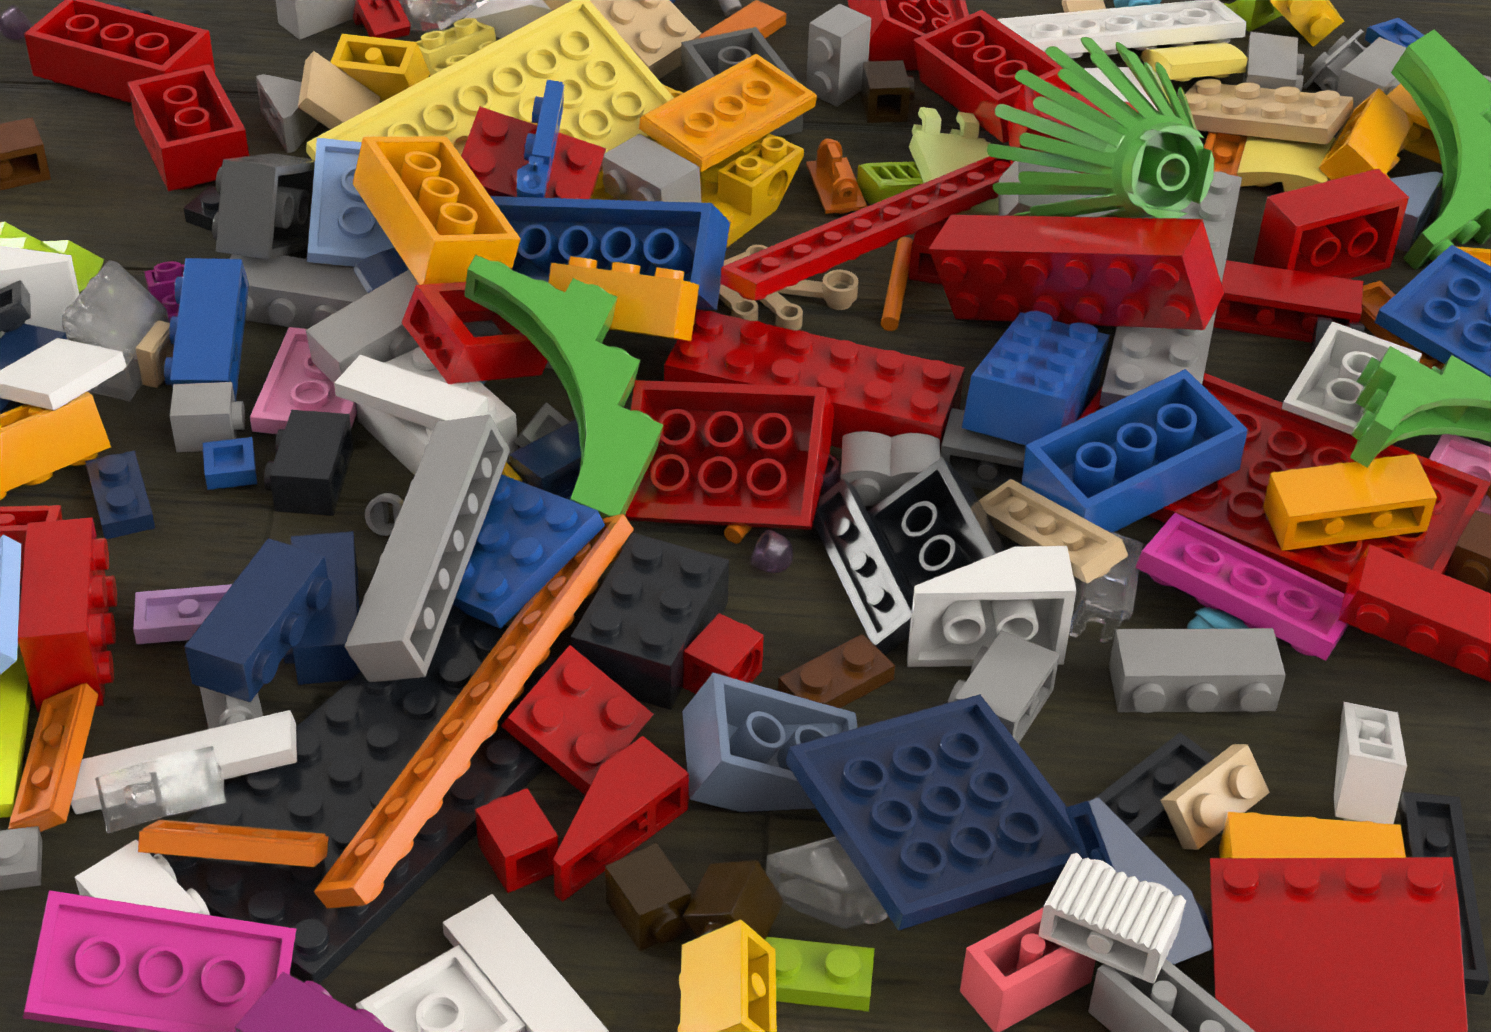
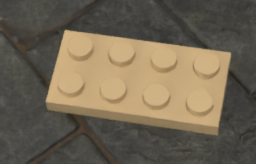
[1179,79,1353,144]

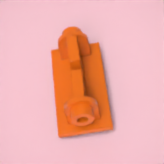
[806,139,867,214]

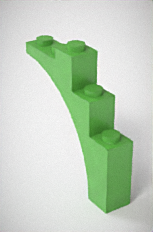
[1391,30,1491,270]
[464,255,663,518]
[1350,346,1491,468]

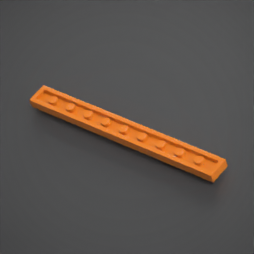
[314,514,634,908]

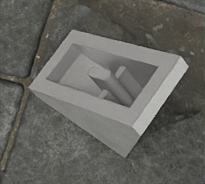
[256,74,319,153]

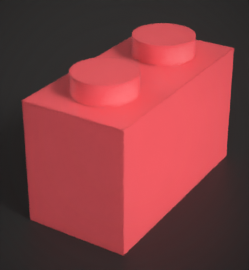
[960,907,1096,1032]

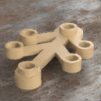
[719,245,858,330]

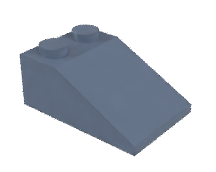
[682,673,858,812]

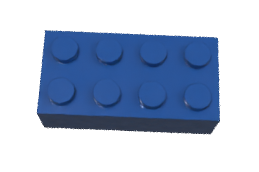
[962,311,1110,445]
[1022,369,1248,533]

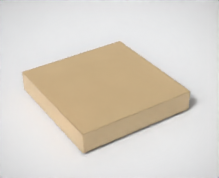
[298,51,380,130]

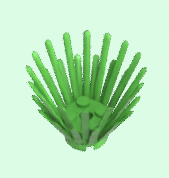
[987,37,1214,218]

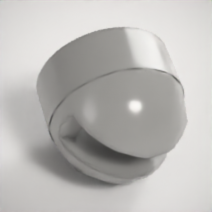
[365,493,404,536]

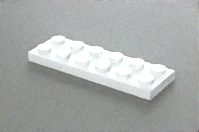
[998,0,1246,58]

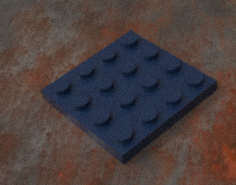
[786,694,1084,931]

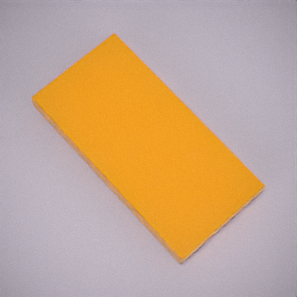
[639,54,817,173]

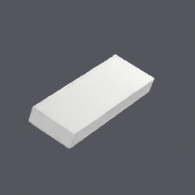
[334,355,489,429]

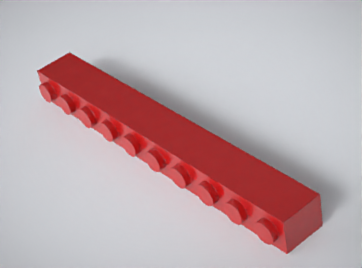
[909,218,1363,343]

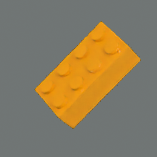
[352,136,521,285]

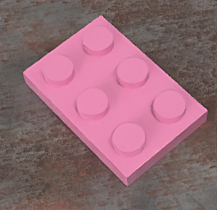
[250,327,357,434]

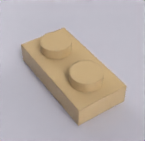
[1161,744,1270,850]

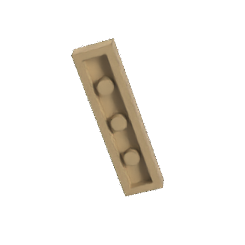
[979,479,1128,584]

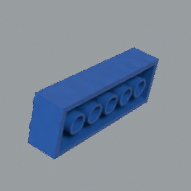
[490,196,730,310]

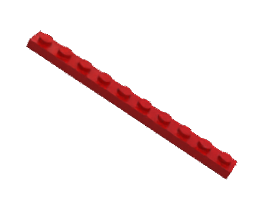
[720,156,1010,301]

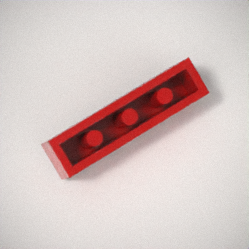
[1338,544,1491,682]

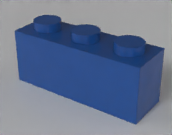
[164,258,249,401]

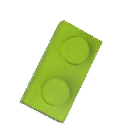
[765,937,875,1011]

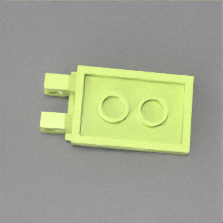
[909,107,999,218]

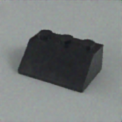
[867,457,1006,600]

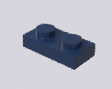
[85,450,155,539]

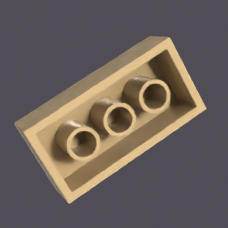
[543,0,702,79]

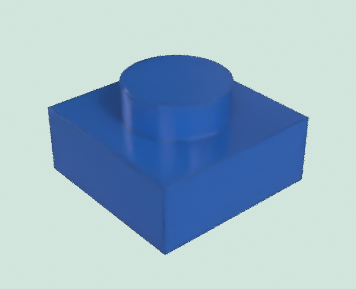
[203,437,257,490]

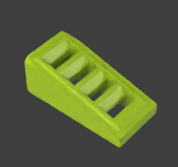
[857,162,924,205]

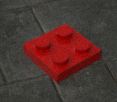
[502,645,653,796]

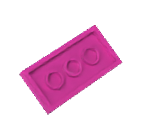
[1135,513,1349,661]
[23,890,296,1032]

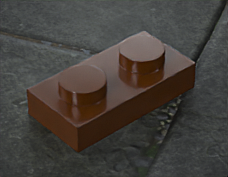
[778,634,895,708]

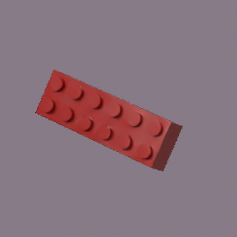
[929,215,1224,330]
[664,309,965,454]

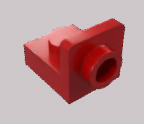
[352,0,411,39]

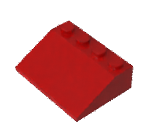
[847,0,969,70]
[625,380,835,530]
[1210,857,1468,1032]

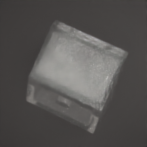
[62,260,169,401]

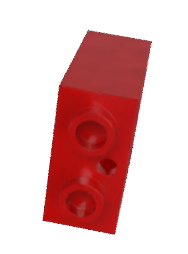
[401,282,548,384]

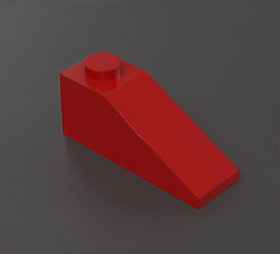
[553,736,689,902]

